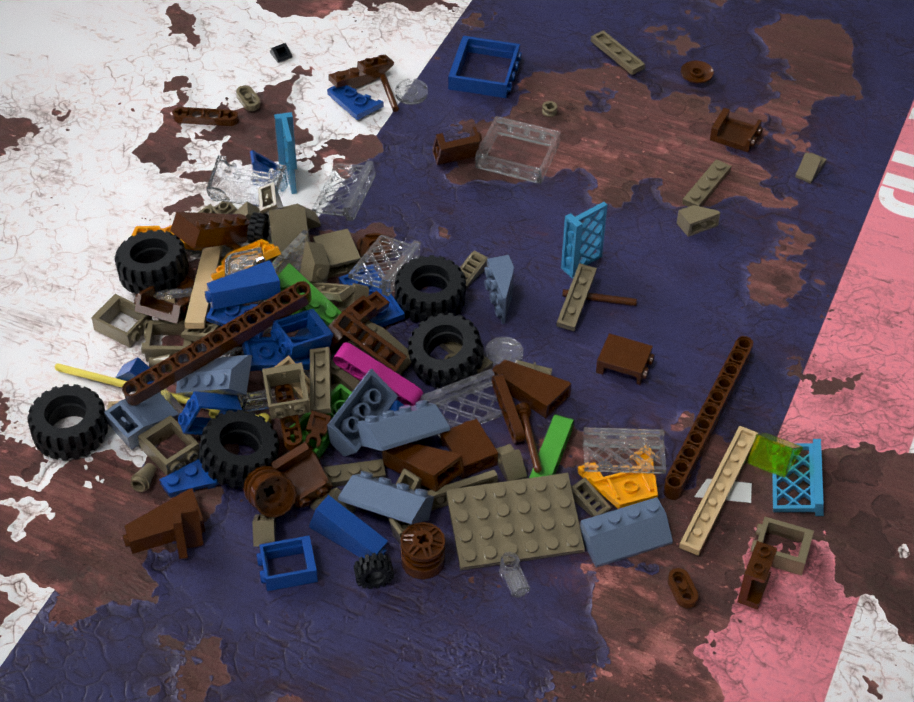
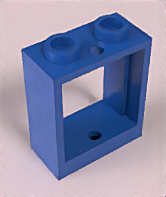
[270,309,333,360]
[178,391,242,435]
[256,535,318,591]

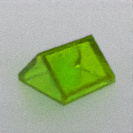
[748,433,803,478]

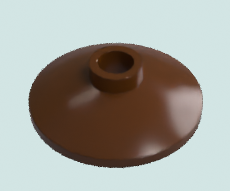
[681,60,714,83]

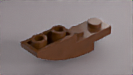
[328,54,394,89]
[328,291,390,349]

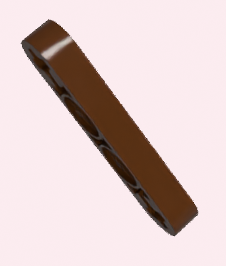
[173,107,239,126]
[491,374,525,444]
[275,384,303,451]

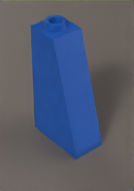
[205,261,281,309]
[309,495,388,558]

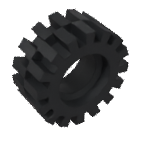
[247,212,270,244]
[353,553,394,589]

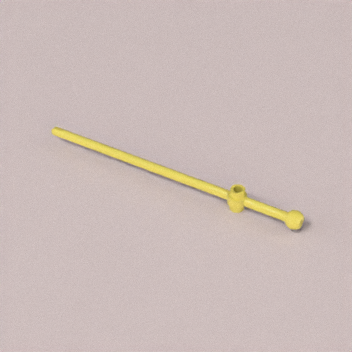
[54,363,271,423]

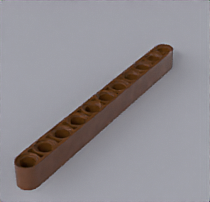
[122,281,312,405]
[663,336,753,500]

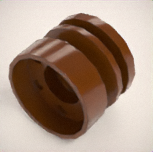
[243,466,296,517]
[400,522,445,580]

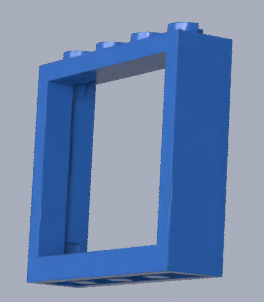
[448,36,522,98]

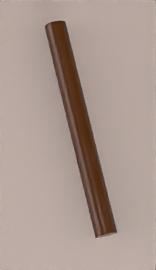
[380,73,399,112]
[562,289,637,306]

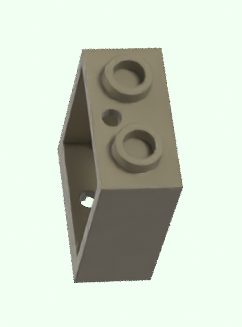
[91,294,153,348]
[141,320,194,362]
[262,362,311,419]
[138,415,200,476]
[750,517,814,576]

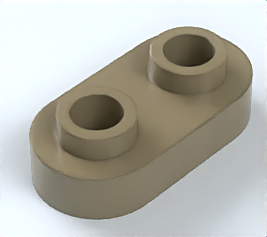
[236,85,260,111]

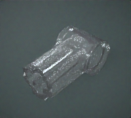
[499,552,530,598]

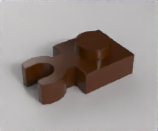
[305,410,331,449]

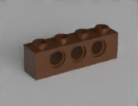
[332,310,407,372]

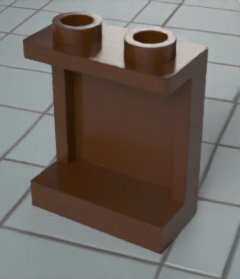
[710,108,763,153]
[432,126,482,165]
[134,286,191,324]
[596,333,655,385]
[440,418,498,479]
[271,442,333,508]
[737,541,777,610]

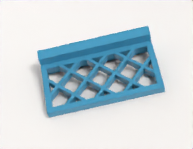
[274,112,297,194]
[561,202,608,279]
[772,439,824,516]

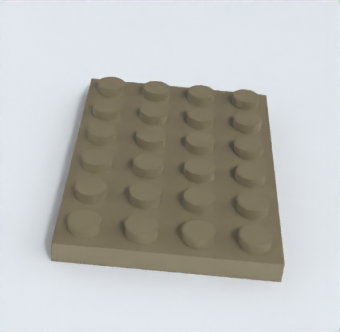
[446,473,585,571]

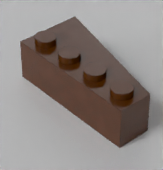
[170,212,250,250]

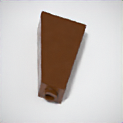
[492,359,572,418]
[382,443,464,492]
[122,488,205,554]

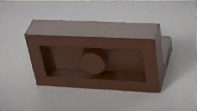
[172,509,203,559]

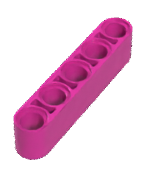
[333,343,424,406]

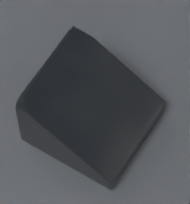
[270,43,293,63]

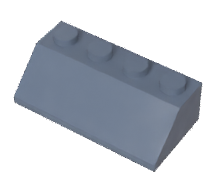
[176,355,252,397]
[327,369,398,456]
[358,400,450,451]
[338,471,434,524]
[580,497,673,568]

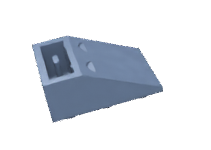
[484,255,514,324]
[104,392,179,450]

